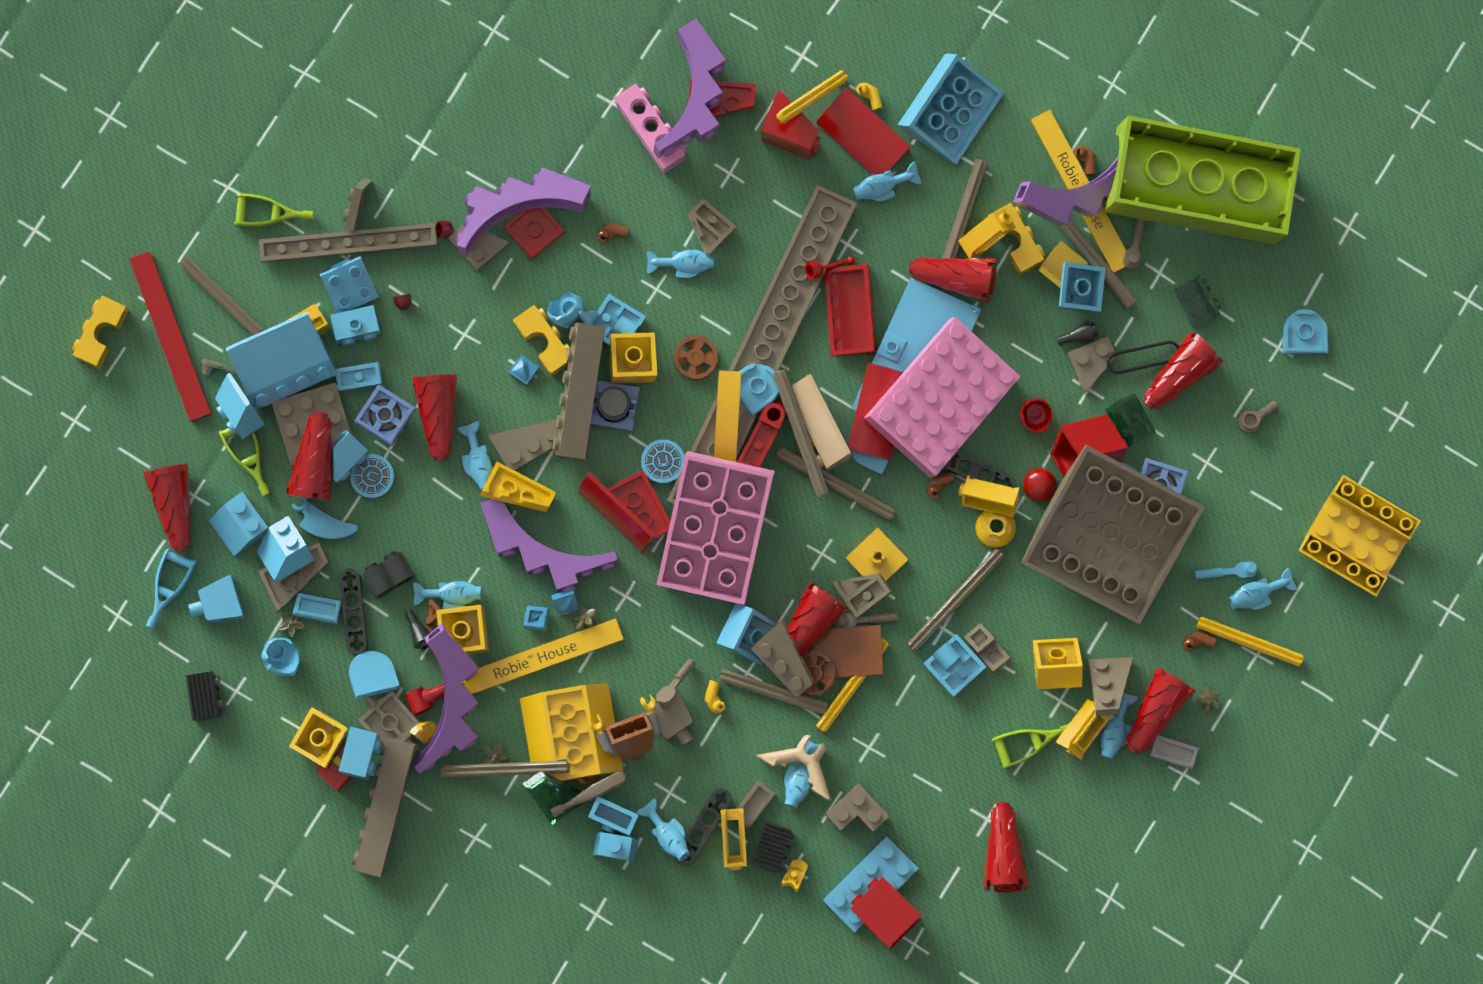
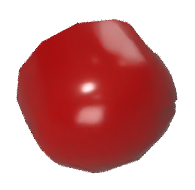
[1019,397,1053,433]
[1023,467,1057,502]

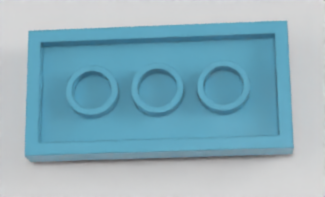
[822,837,918,933]

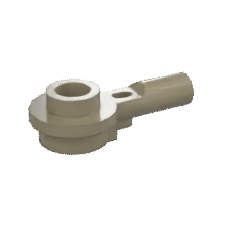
[1238,401,1279,433]

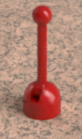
[805,256,855,280]

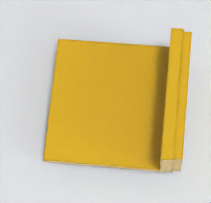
[1038,241,1088,289]

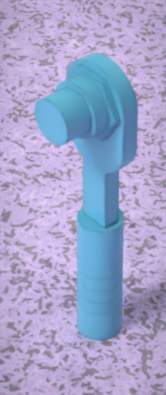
[1194,561,1258,579]

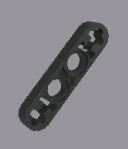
[942,452,1016,489]
[339,568,368,655]
[675,789,731,866]

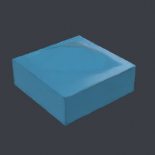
[509,355,540,386]
[551,589,579,616]
[523,606,550,631]

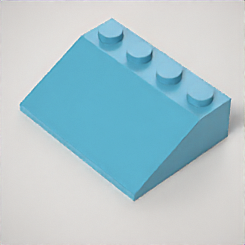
[898,54,1004,165]
[225,312,337,410]

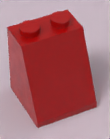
[761,91,821,160]
[1050,415,1128,477]
[850,876,921,951]

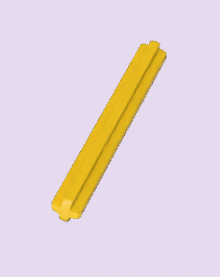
[777,71,848,123]
[1197,617,1304,667]
[816,638,889,733]

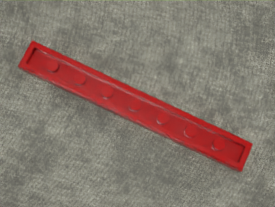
[129,251,212,422]

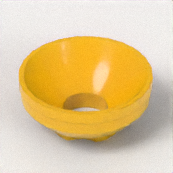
[975,511,1016,548]

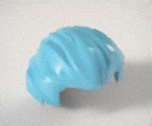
[547,292,584,329]
[261,637,301,676]

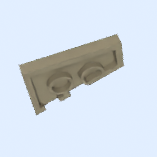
[488,420,559,471]
[258,542,329,612]
[751,618,814,698]
[1088,657,1133,716]

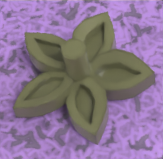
[572,606,597,631]
[278,614,305,638]
[1196,686,1221,713]
[483,743,510,764]

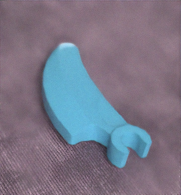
[291,496,358,540]

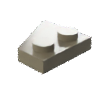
[343,178,372,231]
[688,198,736,257]
[448,224,509,272]
[1067,336,1117,393]
[832,574,893,618]

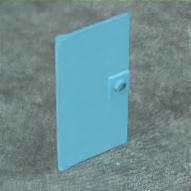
[851,278,982,412]

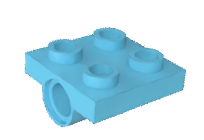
[320,256,379,313]
[592,294,646,347]
[923,634,986,697]

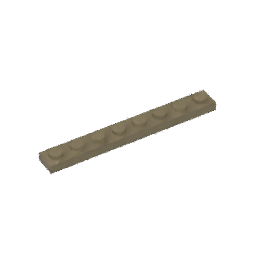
[259,223,437,263]

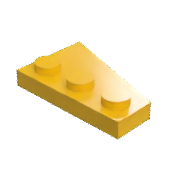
[479,462,556,512]

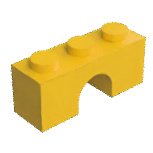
[988,203,1045,276]
[72,296,129,370]
[513,305,571,377]

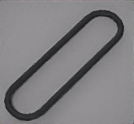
[1107,341,1179,374]

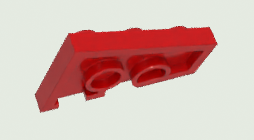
[689,79,756,117]
[607,470,670,539]

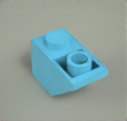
[331,430,368,483]

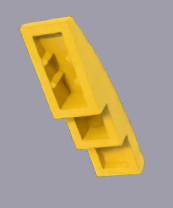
[714,371,741,462]

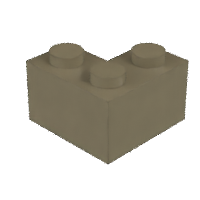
[825,783,890,833]

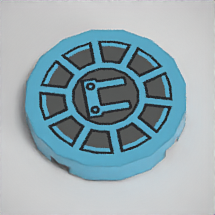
[641,440,685,484]
[350,454,395,499]

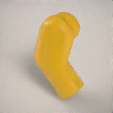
[856,83,883,111]
[704,680,725,713]

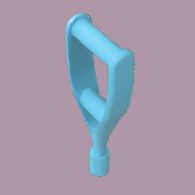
[146,549,197,629]

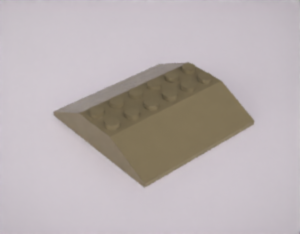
[1021,445,1205,624]

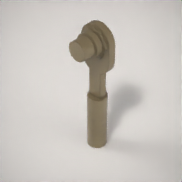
[1123,219,1146,270]
[201,359,238,376]
[835,612,898,628]
[656,659,696,709]

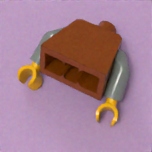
[589,695,660,761]

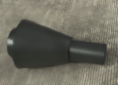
[1056,320,1098,345]
[405,610,429,650]

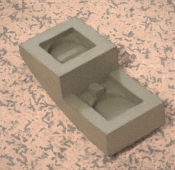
[964,623,1011,674]

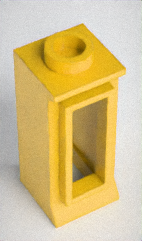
[958,209,1016,259]
[959,476,1019,518]
[1056,699,1113,760]
[721,808,747,870]

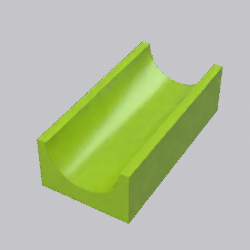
[1104,115,1301,245]

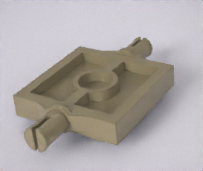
[358,691,420,751]

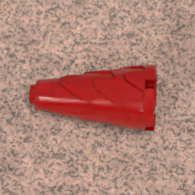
[909,257,997,303]
[1143,331,1223,410]
[412,374,457,461]
[286,411,332,500]
[143,464,191,552]
[787,582,847,656]
[1125,667,1196,755]
[983,802,1029,893]

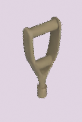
[550,771,626,817]

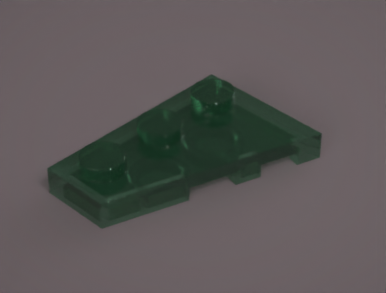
[523,770,581,825]

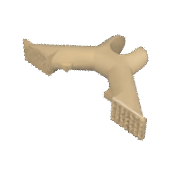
[757,735,832,801]

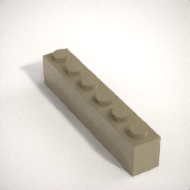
[553,323,605,459]
[352,738,417,877]

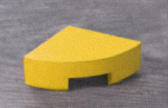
[410,721,438,745]

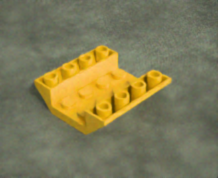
[1298,475,1421,597]
[520,683,624,787]

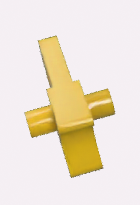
[781,859,808,892]

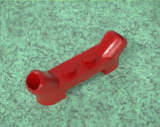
[737,399,787,468]

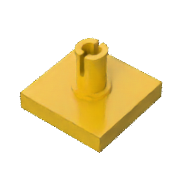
[845,528,908,581]

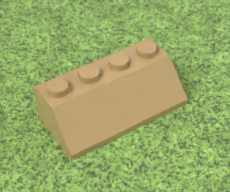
[791,374,851,471]

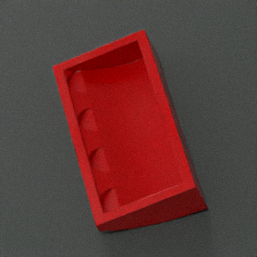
[816,88,910,175]
[824,264,877,357]
[848,363,903,461]
[578,473,655,553]

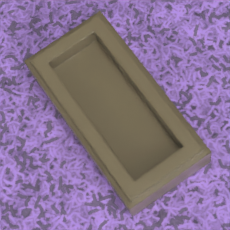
[736,780,776,830]

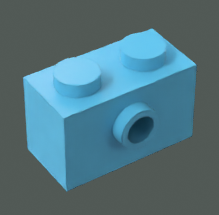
[330,305,381,346]
[588,796,639,837]

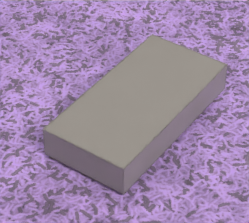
[1149,735,1199,770]

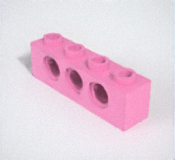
[614,84,687,174]

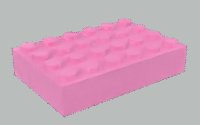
[864,317,1020,478]
[657,451,775,605]

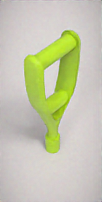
[234,193,314,227]
[219,428,271,497]
[992,724,1069,769]

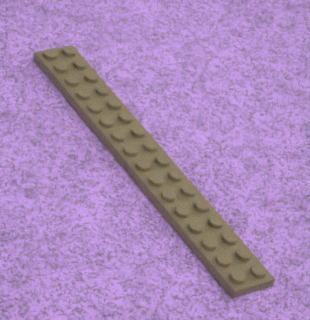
[667,185,857,505]

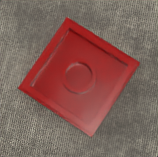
[503,207,565,260]

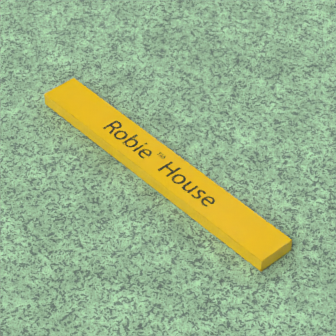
[1030,110,1126,273]
[463,618,624,694]

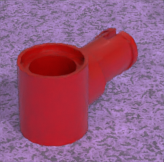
[405,683,445,716]

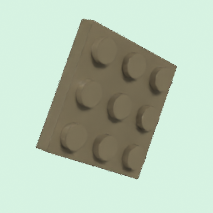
[272,383,352,466]

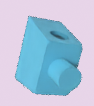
[189,575,245,623]
[593,832,639,863]

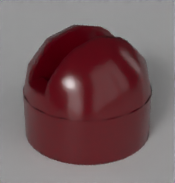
[436,220,454,238]
[393,294,412,310]

